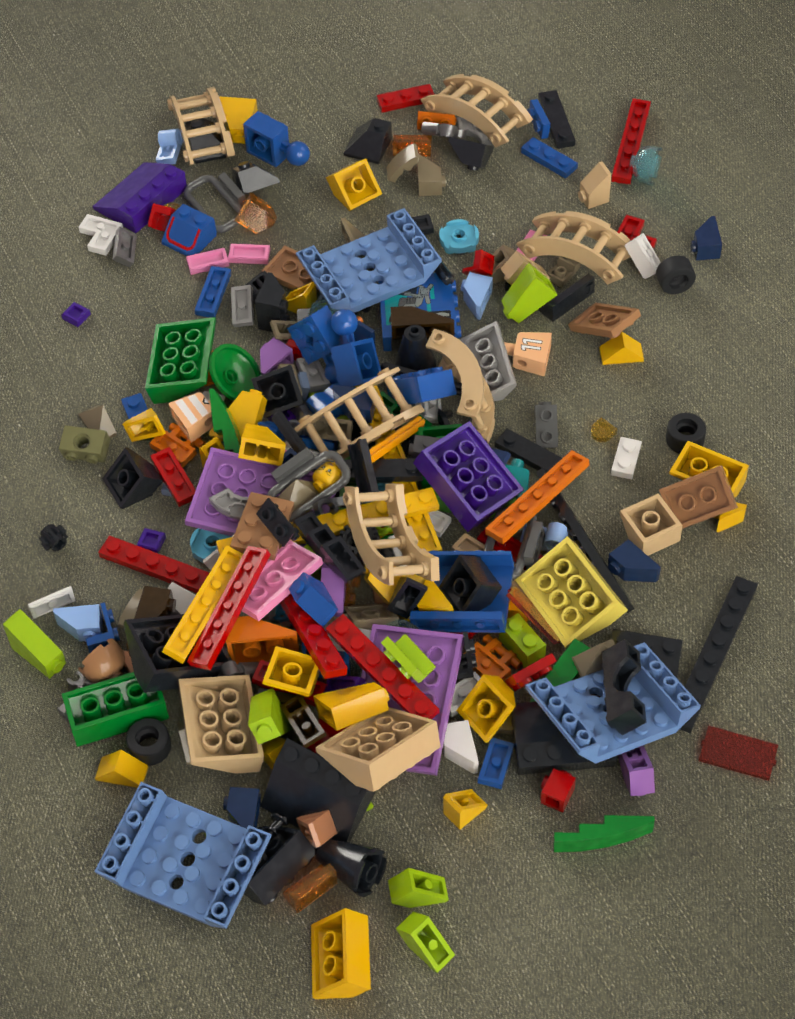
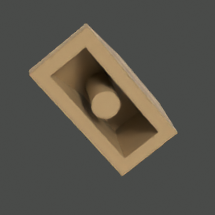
[578,161,611,209]
[501,251,550,285]

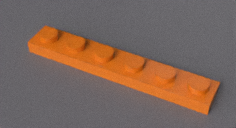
[485,450,589,544]

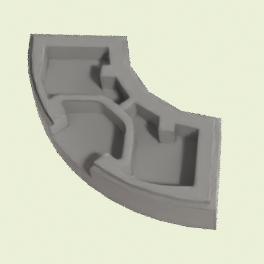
[457,117,493,145]
[209,488,249,520]

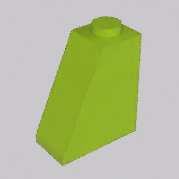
[501,263,557,324]
[3,609,66,679]
[248,688,293,745]

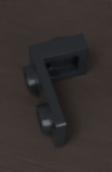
[457,631,477,680]

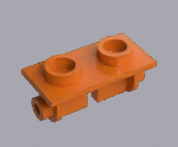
[417,111,457,130]

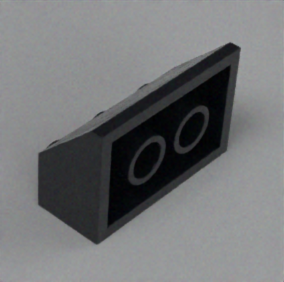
[244,826,317,906]

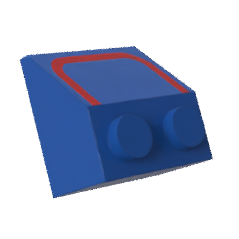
[161,204,217,256]

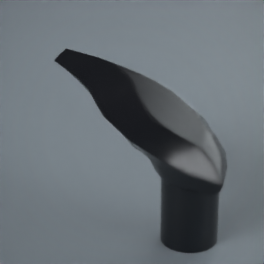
[437,408,453,425]

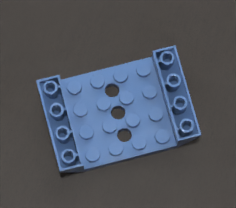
[296,208,442,313]
[525,642,701,764]
[94,782,272,929]

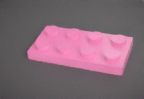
[242,540,323,621]

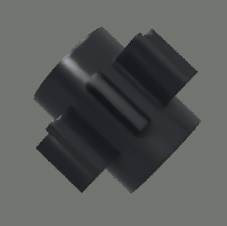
[39,524,68,551]

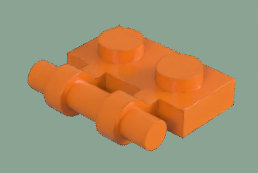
[150,423,206,468]
[463,634,522,681]

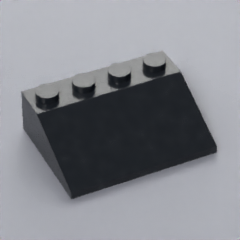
[124,614,232,693]
[511,696,617,775]
[260,738,376,842]

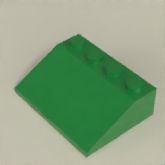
[145,317,216,404]

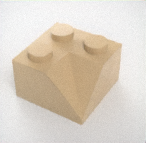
[620,493,683,556]

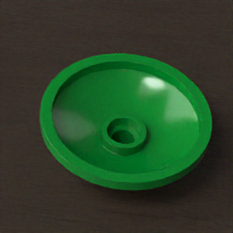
[209,344,261,401]

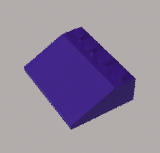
[92,162,187,233]
[413,421,524,532]

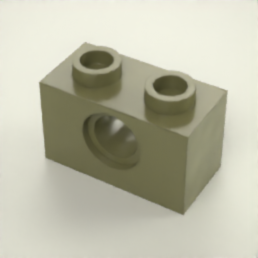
[59,425,111,464]

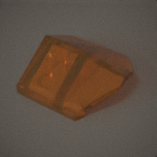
[234,192,277,235]

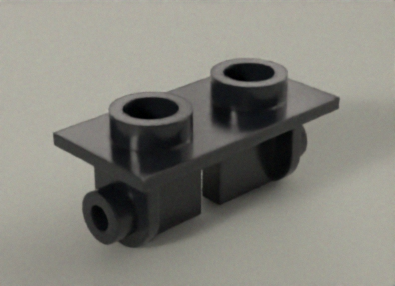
[256,498,300,547]

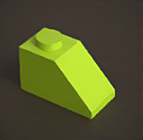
[388,868,449,908]
[396,911,455,973]

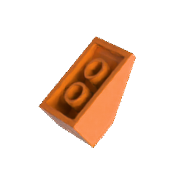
[226,616,299,665]

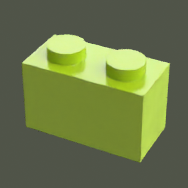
[499,613,546,668]

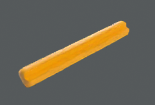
[369,416,425,463]

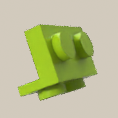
[381,634,436,683]

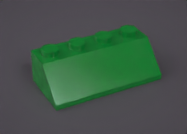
[62,672,169,747]

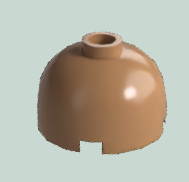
[78,638,125,683]

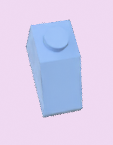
[461,272,493,320]
[53,604,103,642]

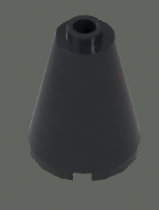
[395,325,437,371]
[316,839,387,897]

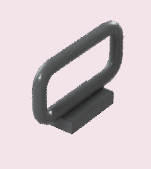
[184,172,249,233]
[267,447,351,522]
[483,507,545,580]

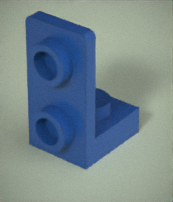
[85,602,120,653]

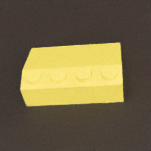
[515,536,628,648]

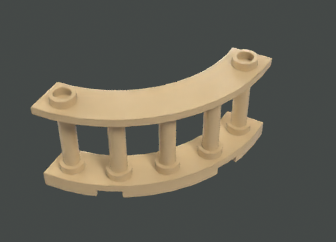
[421,74,533,148]
[167,87,235,166]
[516,211,631,285]
[426,329,495,444]
[294,367,425,461]
[343,483,440,585]

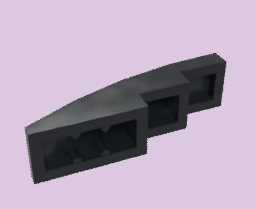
[292,511,366,582]

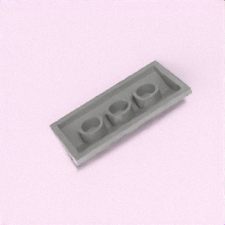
[460,321,517,401]

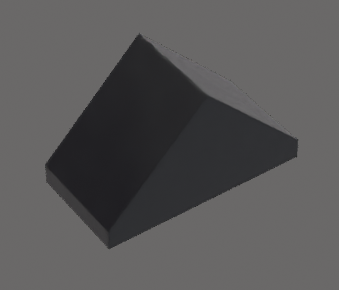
[387,577,428,619]

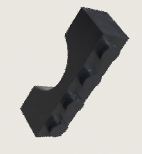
[602,639,647,735]

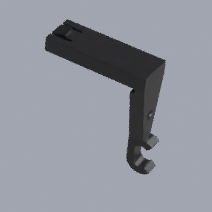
[505,273,595,322]
[313,438,379,516]

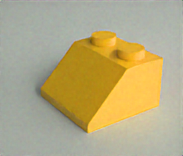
[326,158,382,211]
[262,646,319,697]

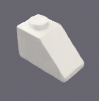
[442,720,479,774]

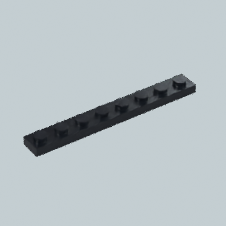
[536,468,635,613]
[680,576,758,734]

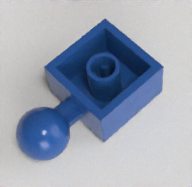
[243,111,310,167]
[287,305,343,384]
[330,309,381,387]
[387,366,457,406]

